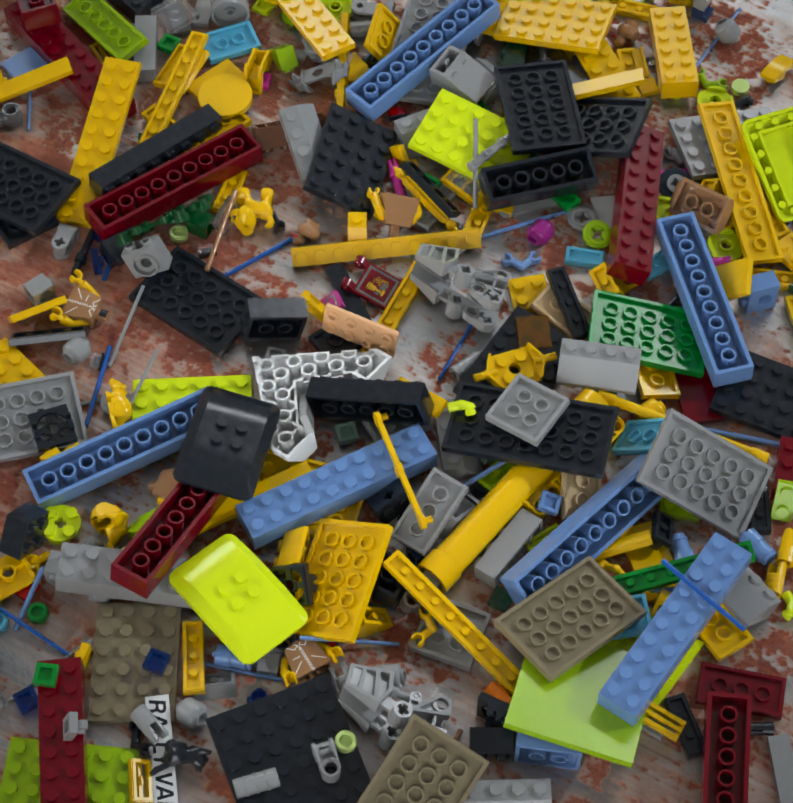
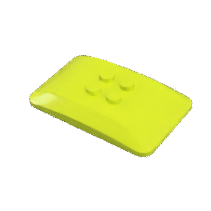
[741,106,793,223]
[169,534,308,665]

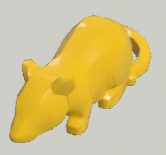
[105,378,132,429]

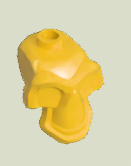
[90,502,129,549]

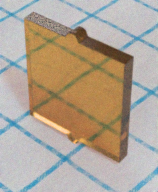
[516,314,552,349]

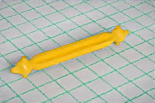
[393,166,458,231]

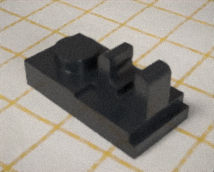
[649,509,674,551]

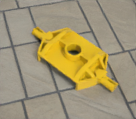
[473,342,557,388]
[0,550,50,606]

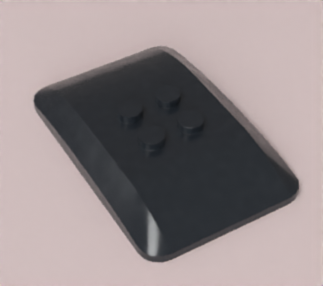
[173,386,280,501]

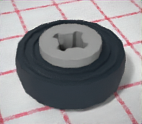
[659,168,691,198]

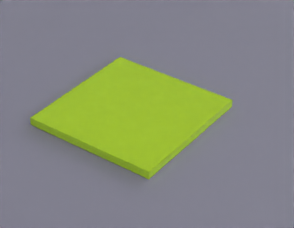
[503,645,646,768]

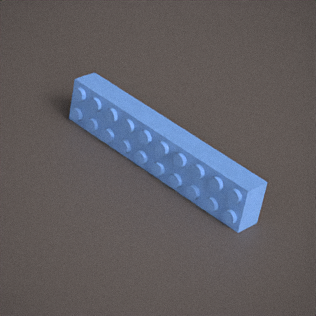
[345,0,500,121]
[655,211,754,388]
[22,386,209,509]
[235,423,438,550]
[500,453,663,605]
[597,532,752,727]

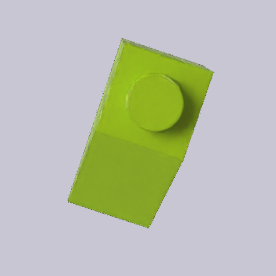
[268,44,299,73]

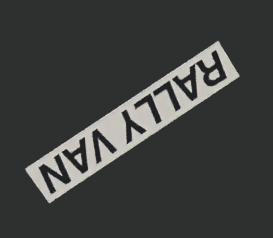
[145,694,178,803]

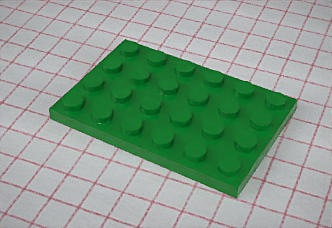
[588,289,705,378]

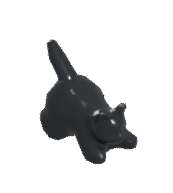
[150,739,212,776]

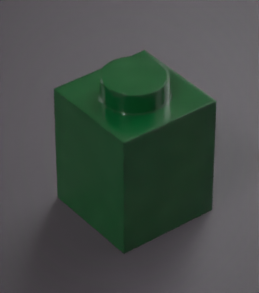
[185,210,216,240]

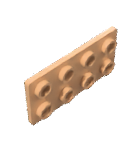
[322,303,399,358]

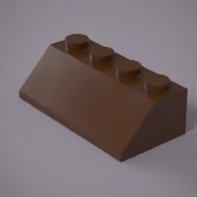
[252,112,326,153]

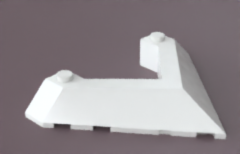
[252,348,392,462]

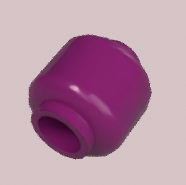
[526,218,555,246]

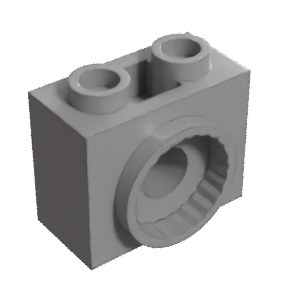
[121,235,173,279]

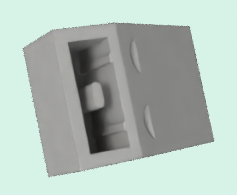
[429,45,496,105]

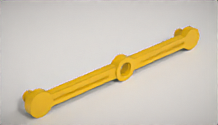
[373,411,433,530]

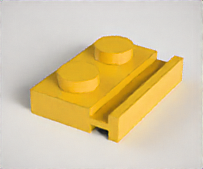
[616,46,649,78]

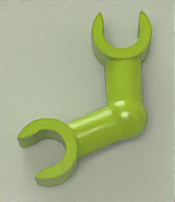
[698,67,728,90]

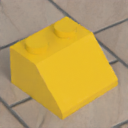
[273,526,310,582]

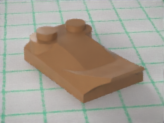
[668,177,734,235]

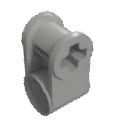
[51,223,80,260]
[311,737,341,783]

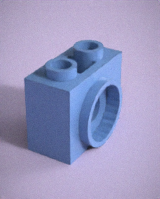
[738,270,781,314]

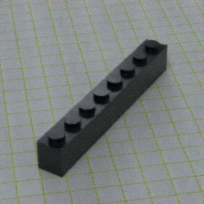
[89,104,222,196]

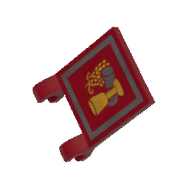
[340,255,402,310]

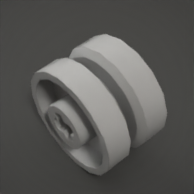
[210,0,250,28]

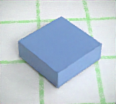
[537,489,563,517]

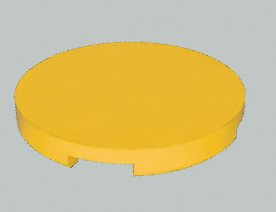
[198,74,253,120]

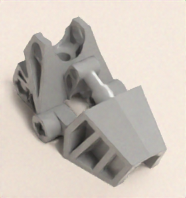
[410,243,511,333]
[338,663,452,751]

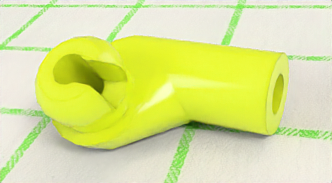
[447,400,476,416]
[782,590,793,621]

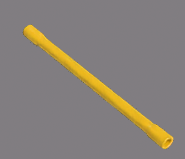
[598,390,770,464]

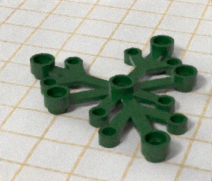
[116,193,214,247]

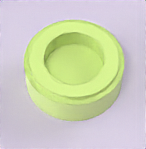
[731,79,750,97]
[169,224,189,244]
[335,730,357,754]

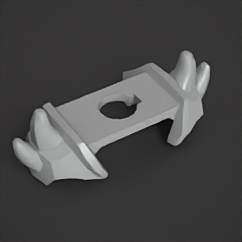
[288,58,348,94]

